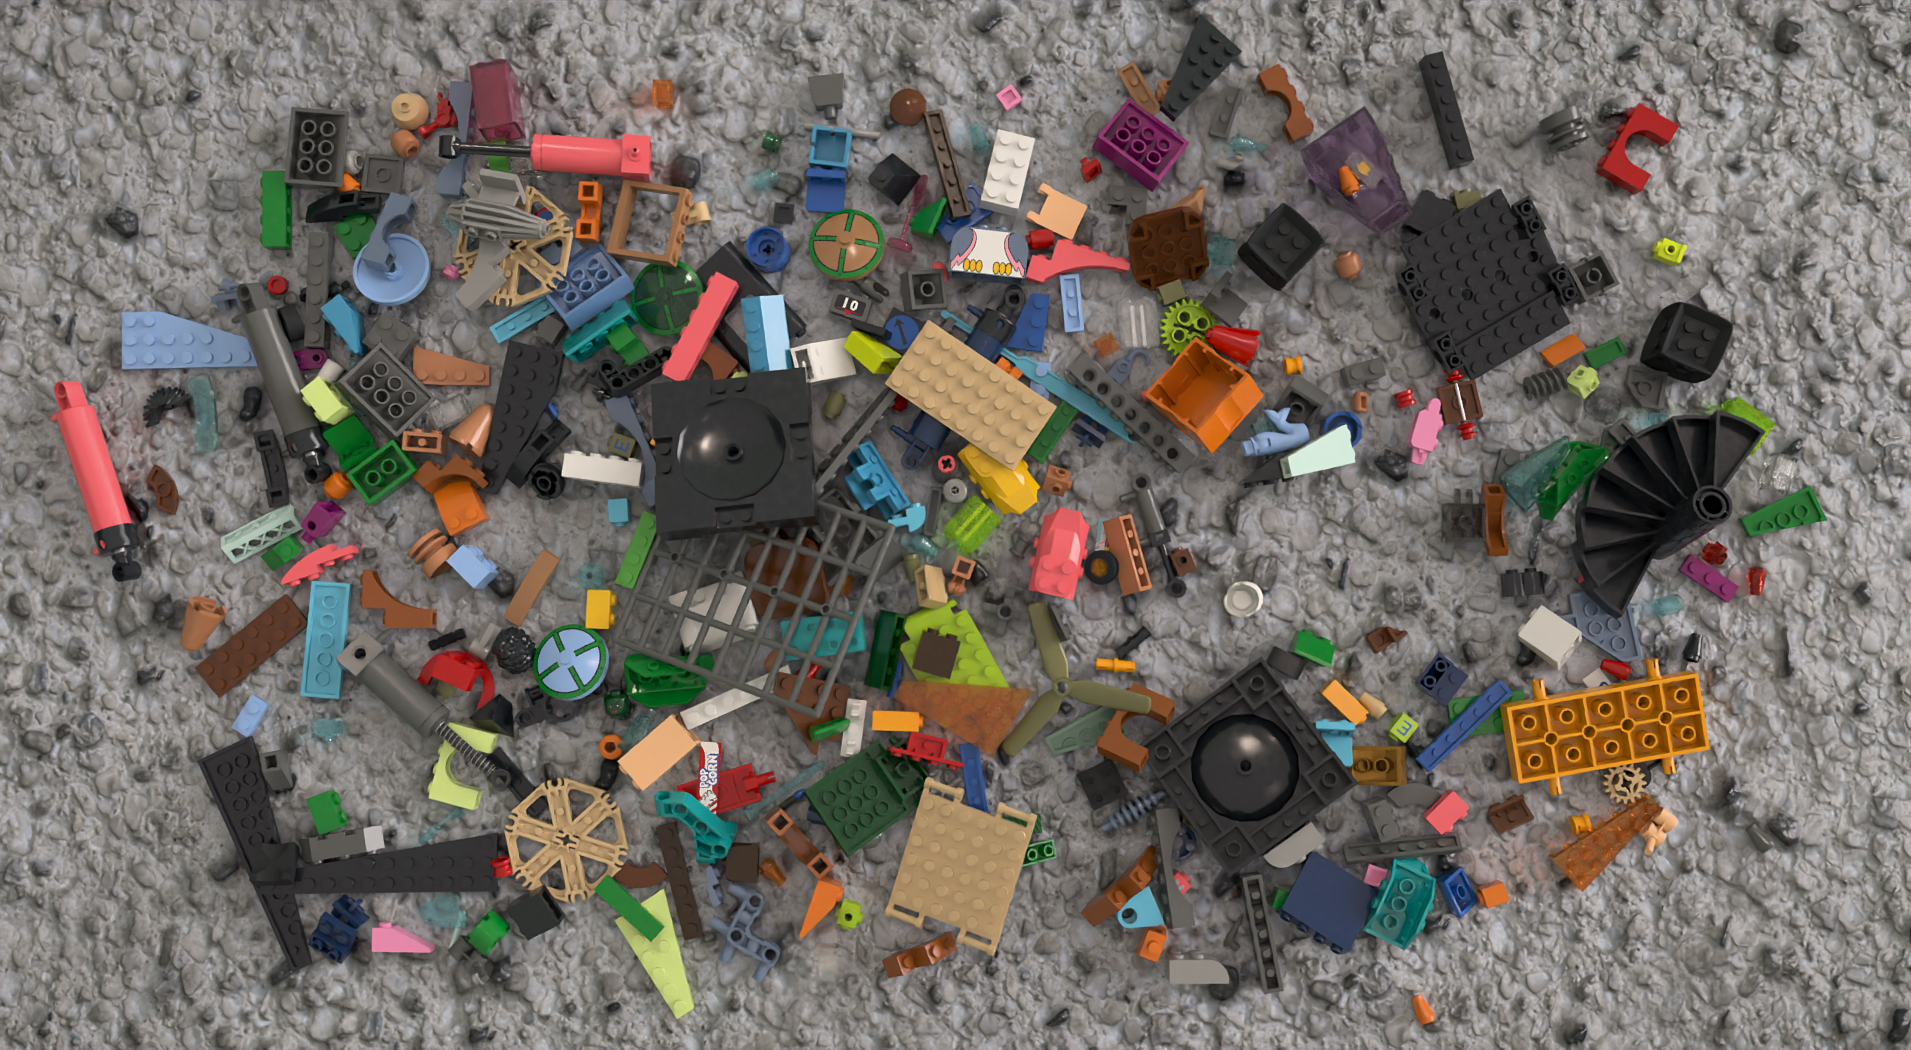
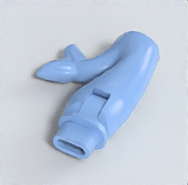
[1241,407,1309,457]

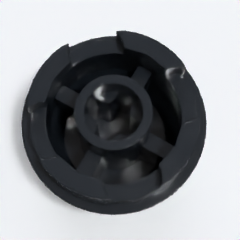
[528,463,567,500]

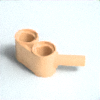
[1639,806,1678,855]

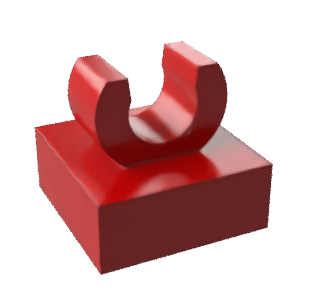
[1080,157,1102,183]

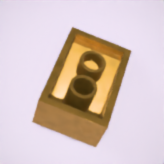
[1346,746,1407,786]

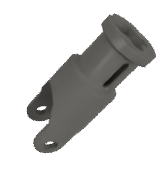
[847,276,890,303]

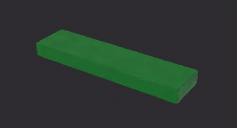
[1026,401,1079,464]
[594,874,665,942]

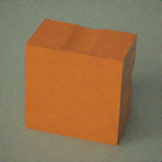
[1144,337,1264,454]

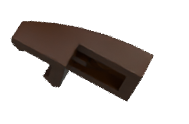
[1364,626,1408,654]

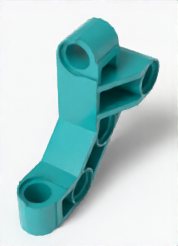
[654,791,738,864]

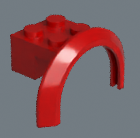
[417,650,495,709]

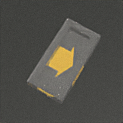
[1343,148,1384,190]

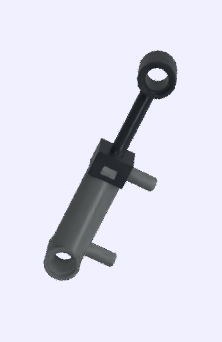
[1119,473,1187,598]

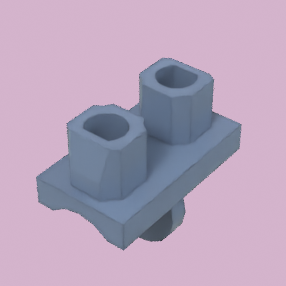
[210,278,242,311]

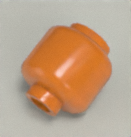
[323,472,353,500]
[599,734,626,759]

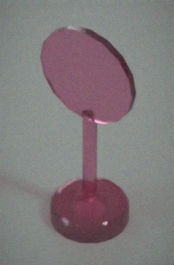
[886,174,928,253]

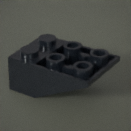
[1238,452,1297,488]

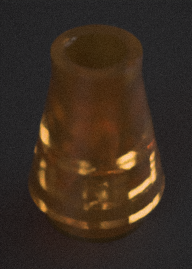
[758,858,787,887]

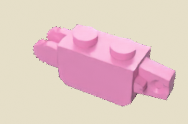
[1406,398,1443,465]

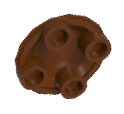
[889,88,927,126]

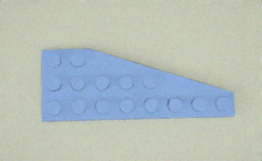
[122,311,258,370]

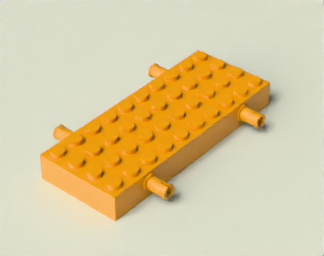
[1500,658,1710,795]

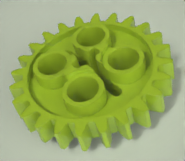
[1158,299,1219,357]

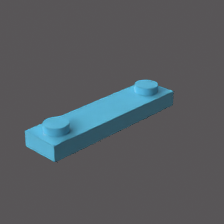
[489,296,556,345]

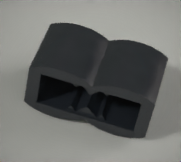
[1500,568,1545,597]

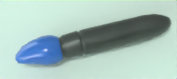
[778,789,806,811]

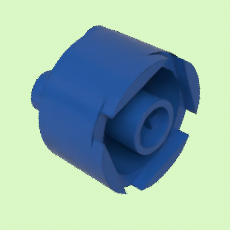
[1319,411,1362,447]

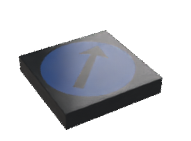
[876,307,926,355]

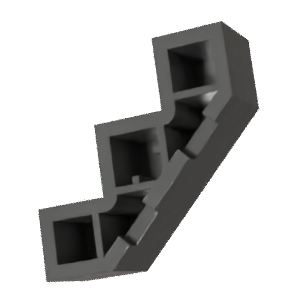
[300,825,385,865]

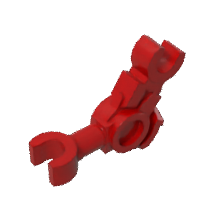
[417,92,458,140]

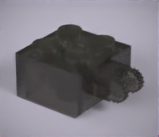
[1442,489,1486,543]

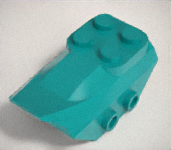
[1362,858,1436,950]

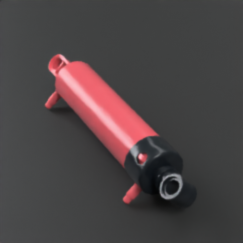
[50,381,142,582]

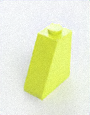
[844,331,903,374]

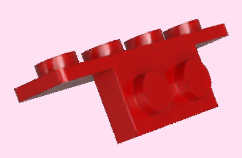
[886,731,964,770]

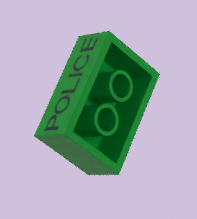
[346,439,420,506]

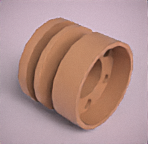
[407,528,458,580]

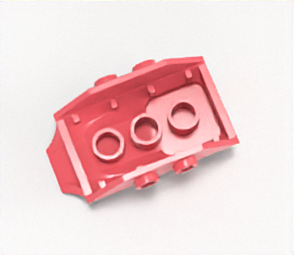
[1028,507,1090,600]

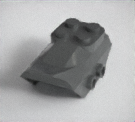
[810,486,879,574]

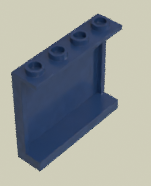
[1275,851,1379,955]

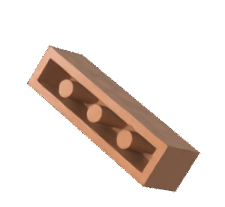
[1102,514,1152,596]

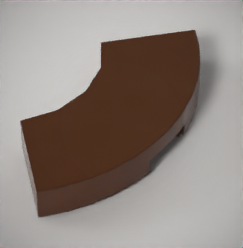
[146,464,179,515]
[613,862,668,888]

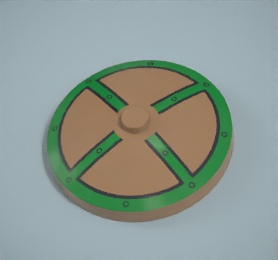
[808,209,885,281]

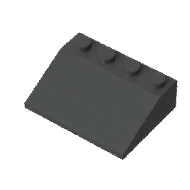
[284,107,350,189]
[334,342,436,440]

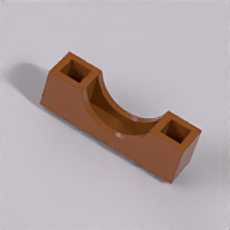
[1256,64,1314,145]

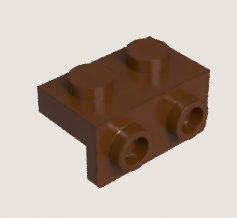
[1487,794,1534,836]

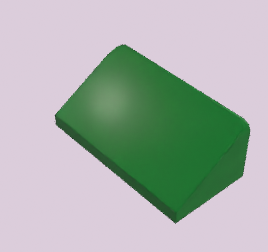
[808,717,851,742]

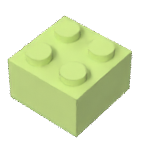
[300,376,355,425]

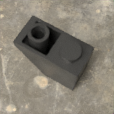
[260,749,293,790]

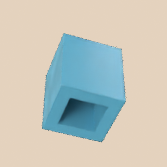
[608,498,632,527]

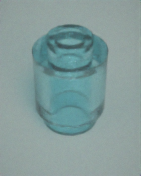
[751,167,780,192]
[1652,594,1684,617]

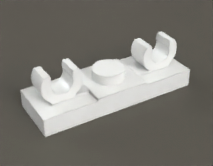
[840,698,867,757]

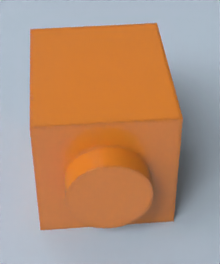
[1476,880,1510,909]

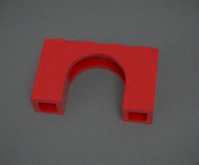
[1596,103,1679,195]

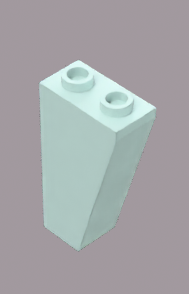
[1280,424,1355,479]

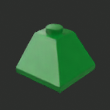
[909,197,947,242]

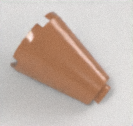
[447,404,494,458]
[180,596,227,652]

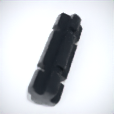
[428,628,466,651]

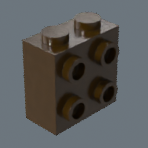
[912,627,961,679]

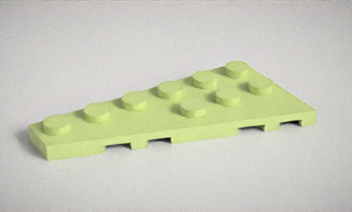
[615,888,694,1019]

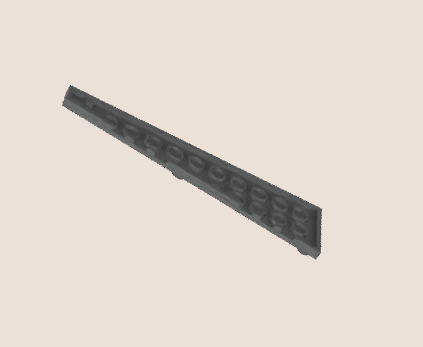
[815,317,956,497]

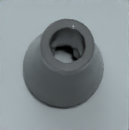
[1745,823,1775,853]

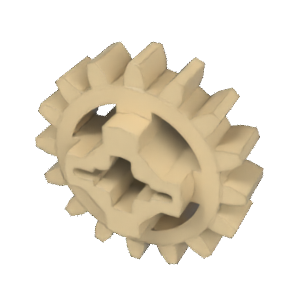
[1601,764,1647,804]

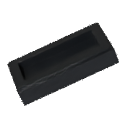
[850,318,892,340]

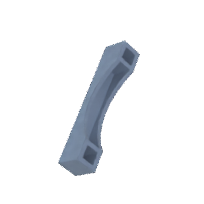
[437,81,480,200]
[604,394,656,508]

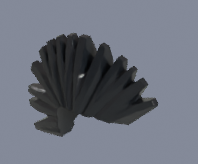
[143,387,189,428]

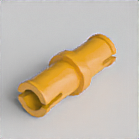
[1095,658,1135,673]

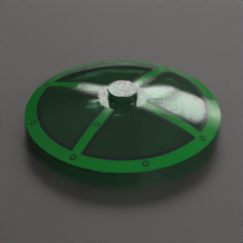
[631,261,705,336]

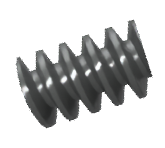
[1523,367,1568,401]

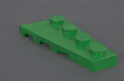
[1739,486,1827,536]

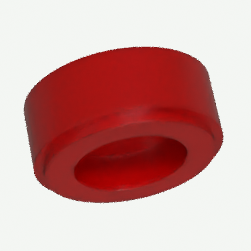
[267,275,289,295]

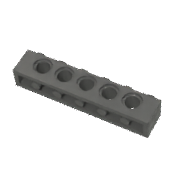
[1239,871,1284,994]

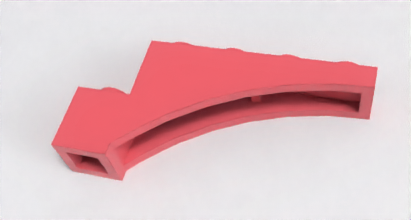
[1025,239,1131,286]

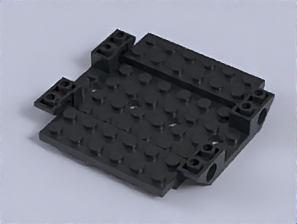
[1396,189,1582,380]

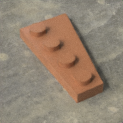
[413,346,491,386]

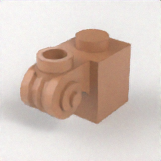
[947,555,976,597]

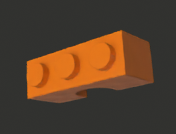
[575,181,604,243]

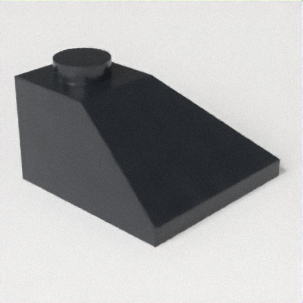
[868,153,922,206]

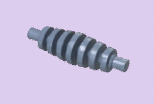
[1101,790,1166,832]

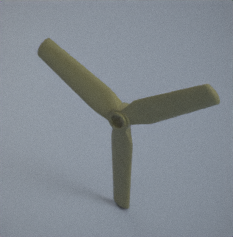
[1002,601,1151,757]

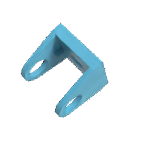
[1115,884,1164,928]

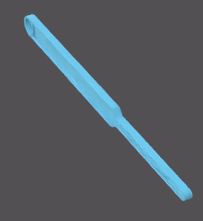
[940,310,1143,444]

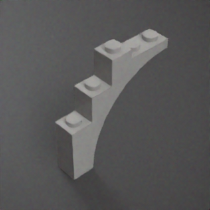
[455,181,512,312]

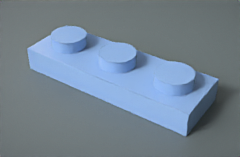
[1059,274,1084,333]

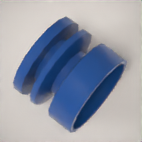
[746,226,791,274]

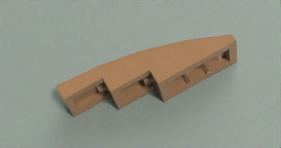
[503,549,560,627]

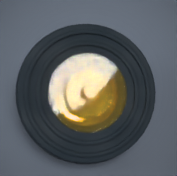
[1084,550,1119,585]

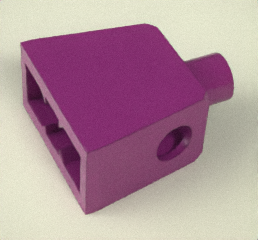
[301,500,346,543]

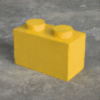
[585,590,617,629]

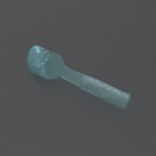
[418,806,465,845]

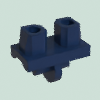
[1071,414,1108,449]
[331,894,370,929]

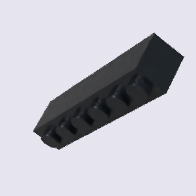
[1419,51,1474,170]

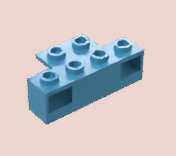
[843,440,911,520]

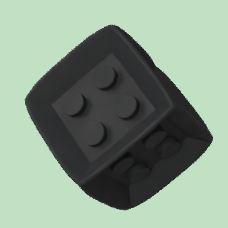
[1237,203,1325,291]
[1640,302,1734,383]

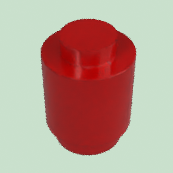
[1025,229,1054,250]

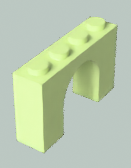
[428,722,499,810]

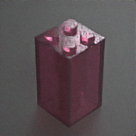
[469,59,526,144]

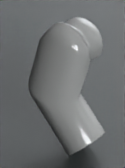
[1216,152,1245,171]

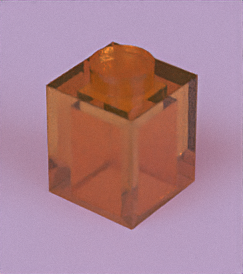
[652,79,675,110]

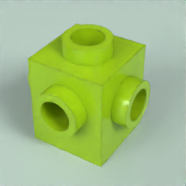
[834,898,864,930]

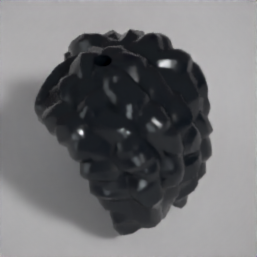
[491,626,536,675]

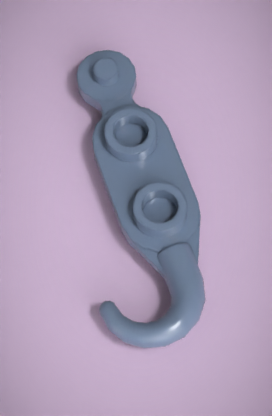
[1095,348,1150,400]

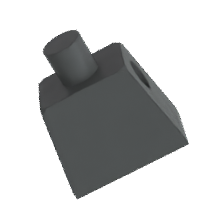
[808,73,845,120]

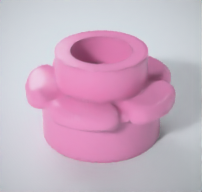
[442,265,461,282]

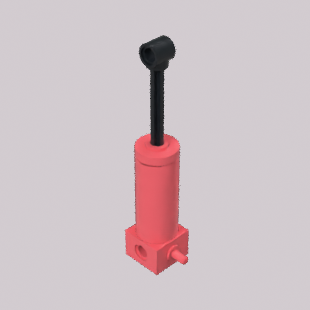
[438,134,652,183]

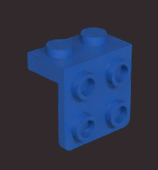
[806,166,846,213]

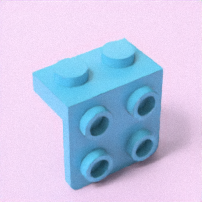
[1315,719,1355,767]

